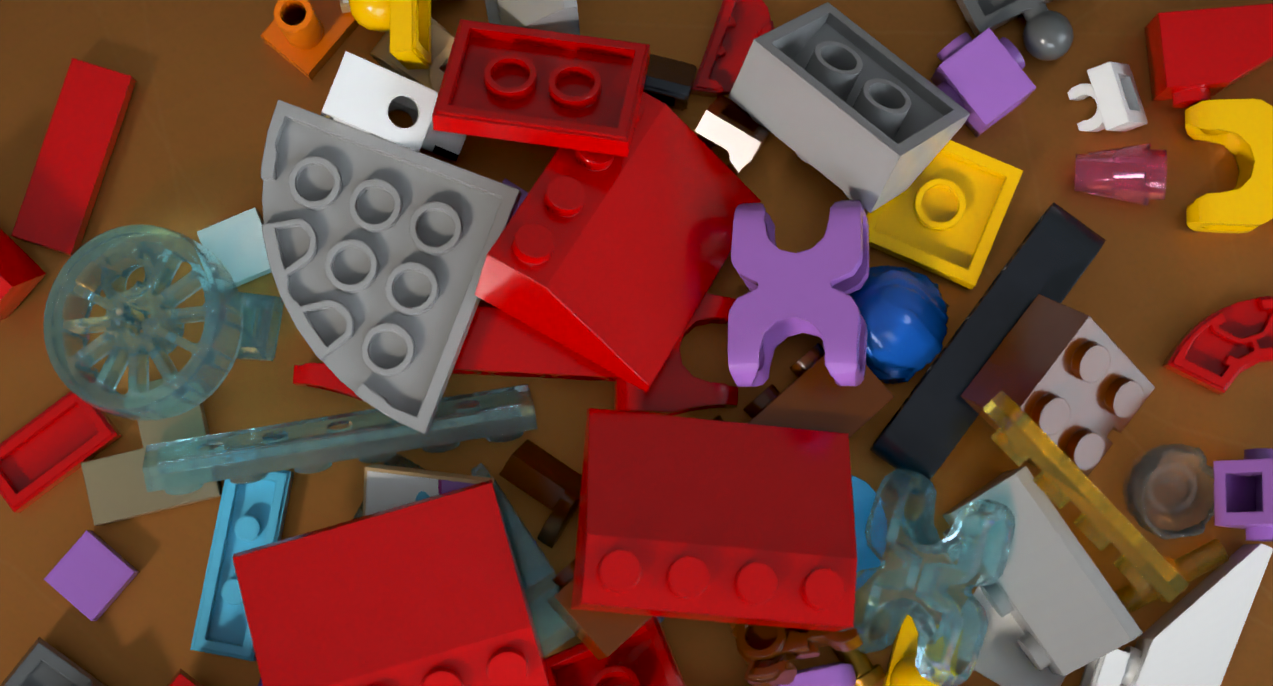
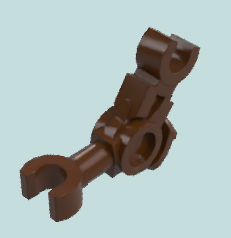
[726,609,863,686]

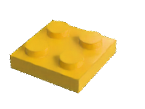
[866,140,1023,289]

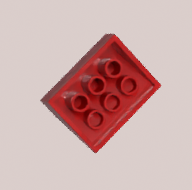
[475,92,761,392]
[571,408,857,632]
[232,480,549,686]

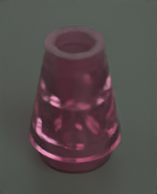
[1074,143,1167,206]

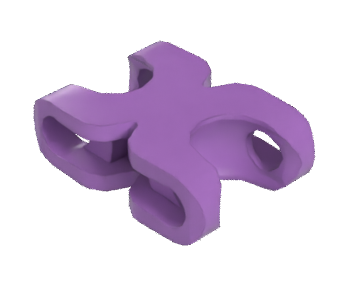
[728,200,869,387]

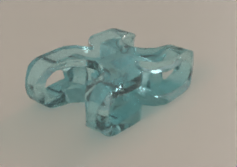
[840,468,1015,686]

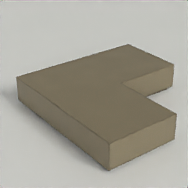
[81,371,222,526]

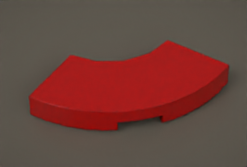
[1162,296,1273,395]

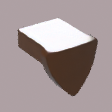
[499,439,582,548]

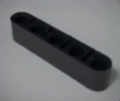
[870,202,1106,488]

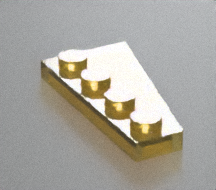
[982,390,1189,603]

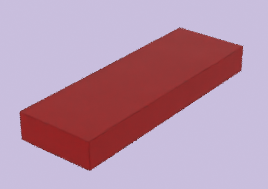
[11,58,136,257]

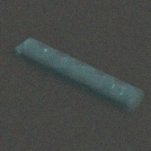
[142,384,538,495]

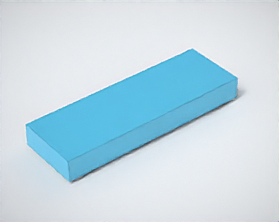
[190,460,295,661]

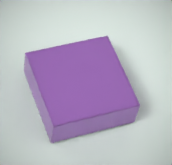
[44,530,139,621]

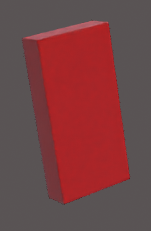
[0,384,122,513]

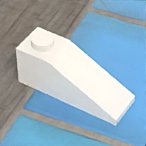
[1120,543,1273,686]

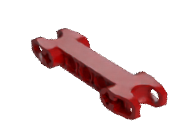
[293,293,738,416]

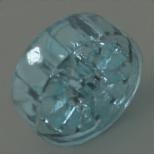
[43,224,244,421]

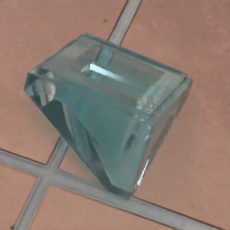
[214,290,284,361]

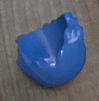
[849,265,949,384]

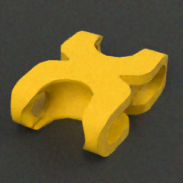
[1185,98,1273,233]

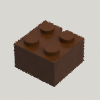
[961,294,1155,489]

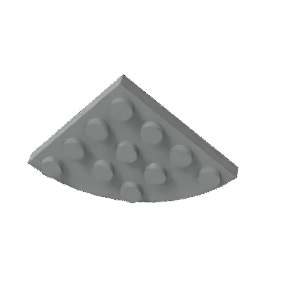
[261,100,522,435]

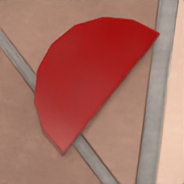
[691,0,775,98]

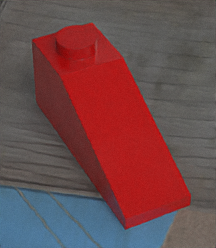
[1144,3,1273,108]

